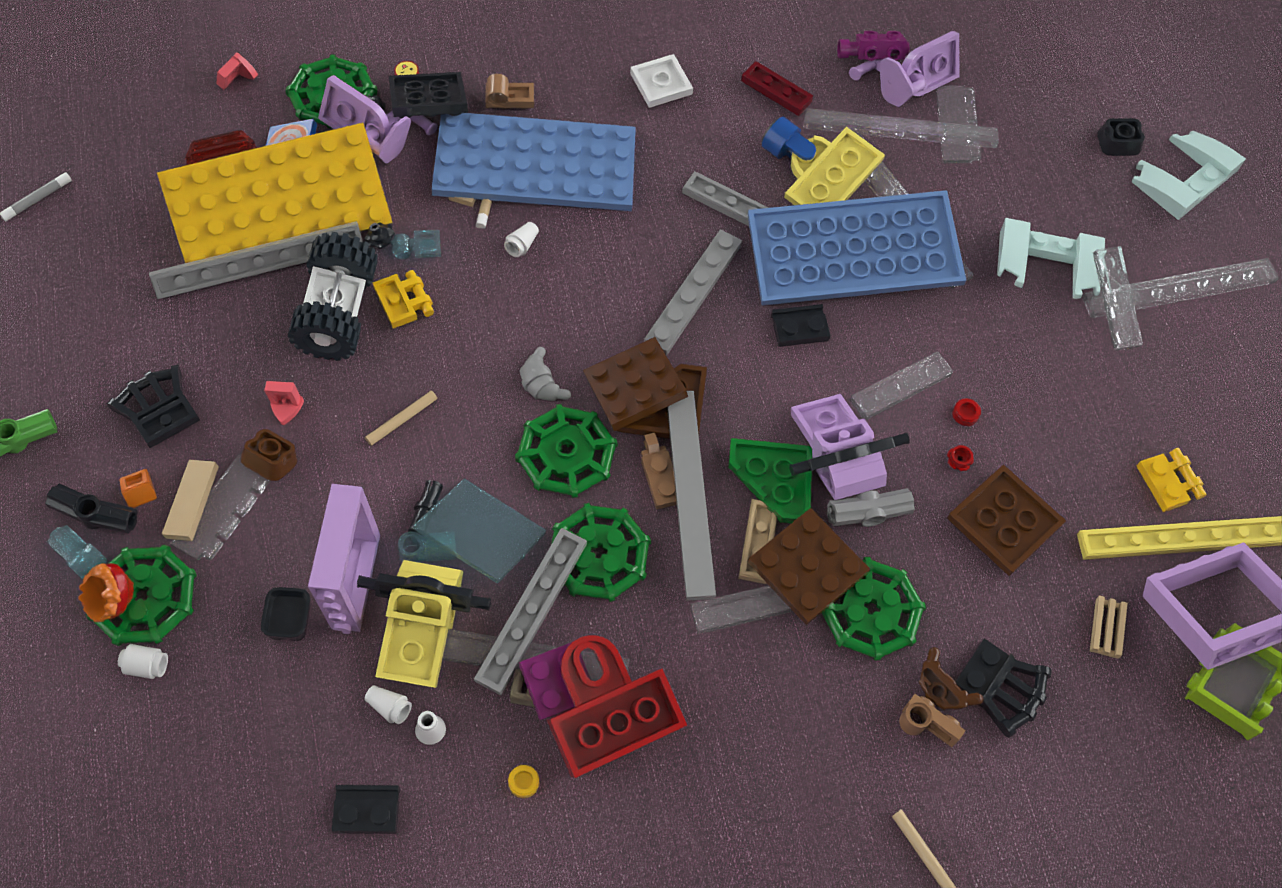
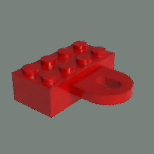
[547,635,687,778]

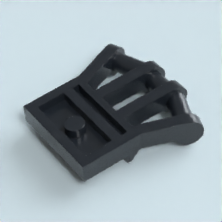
[106,364,200,448]
[956,638,1052,738]

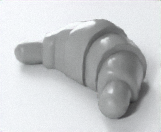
[520,347,571,401]

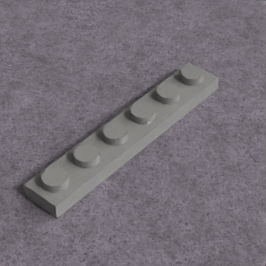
[644,229,742,356]
[474,528,587,695]

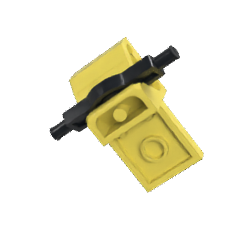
[357,560,491,688]

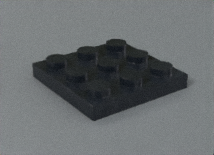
[389,72,468,118]

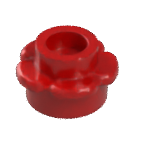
[947,445,974,471]

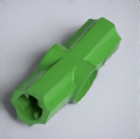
[0,409,58,457]

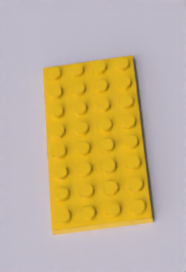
[157,123,393,263]

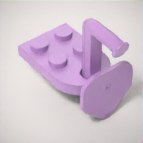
[849,31,959,107]
[318,75,438,164]

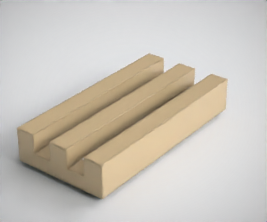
[1090,596,1128,659]

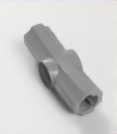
[827,488,915,527]

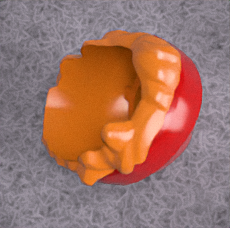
[78,563,134,622]

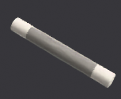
[0,172,72,222]

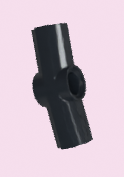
[45,483,138,534]

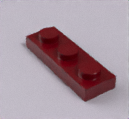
[741,61,813,116]

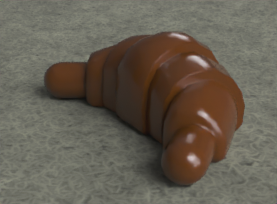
[918,647,983,711]

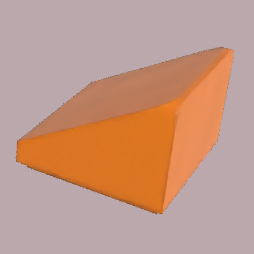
[119,469,157,508]

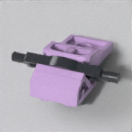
[789,394,910,500]

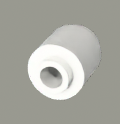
[118,644,168,679]

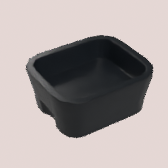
[1097,118,1145,156]
[261,587,310,641]

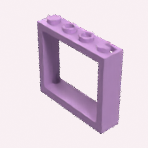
[308,484,380,634]
[1143,542,1282,670]

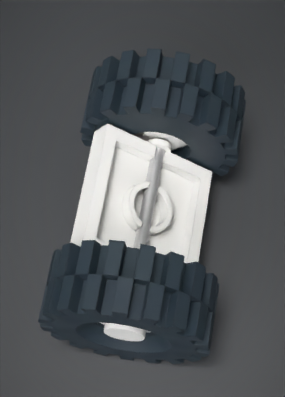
[288,232,378,361]

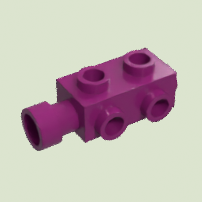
[837,31,910,61]

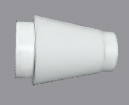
[504,222,539,257]
[365,685,412,724]
[415,711,446,745]

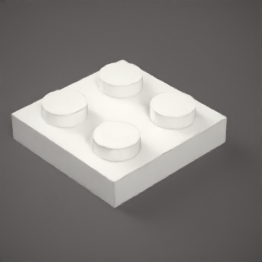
[630,54,693,108]

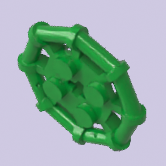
[285,54,378,129]
[515,404,618,498]
[551,503,652,602]
[86,545,197,646]
[821,557,926,661]

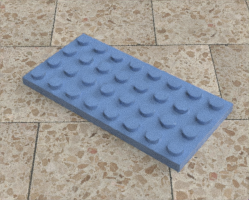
[431,113,636,211]
[747,190,966,305]

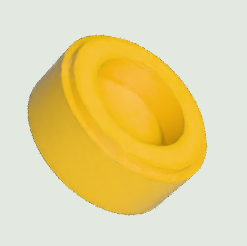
[508,765,539,798]

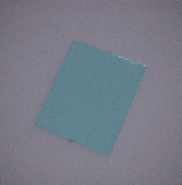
[413,478,547,584]

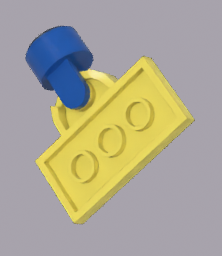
[761,116,885,205]

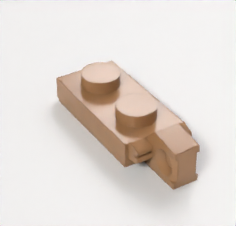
[641,433,677,510]

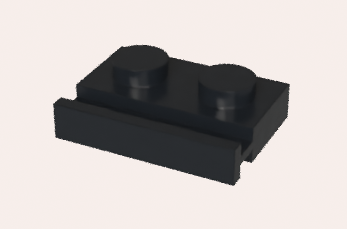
[771,304,831,347]
[331,785,400,834]

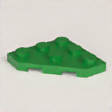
[728,438,812,523]

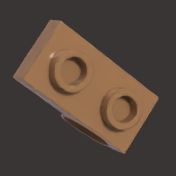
[485,74,534,108]
[899,694,966,747]

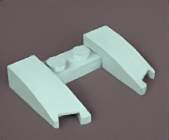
[1132,131,1246,220]
[997,218,1105,299]

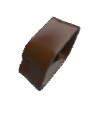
[240,429,297,481]

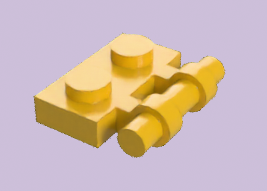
[373,270,434,329]
[1137,448,1207,512]

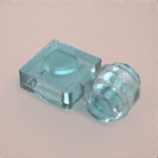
[391,230,441,259]

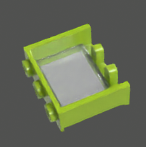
[1184,623,1282,740]

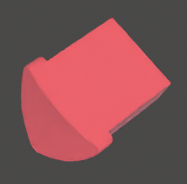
[216,52,258,90]
[264,381,304,425]

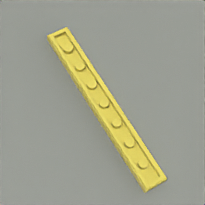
[1077,516,1282,560]

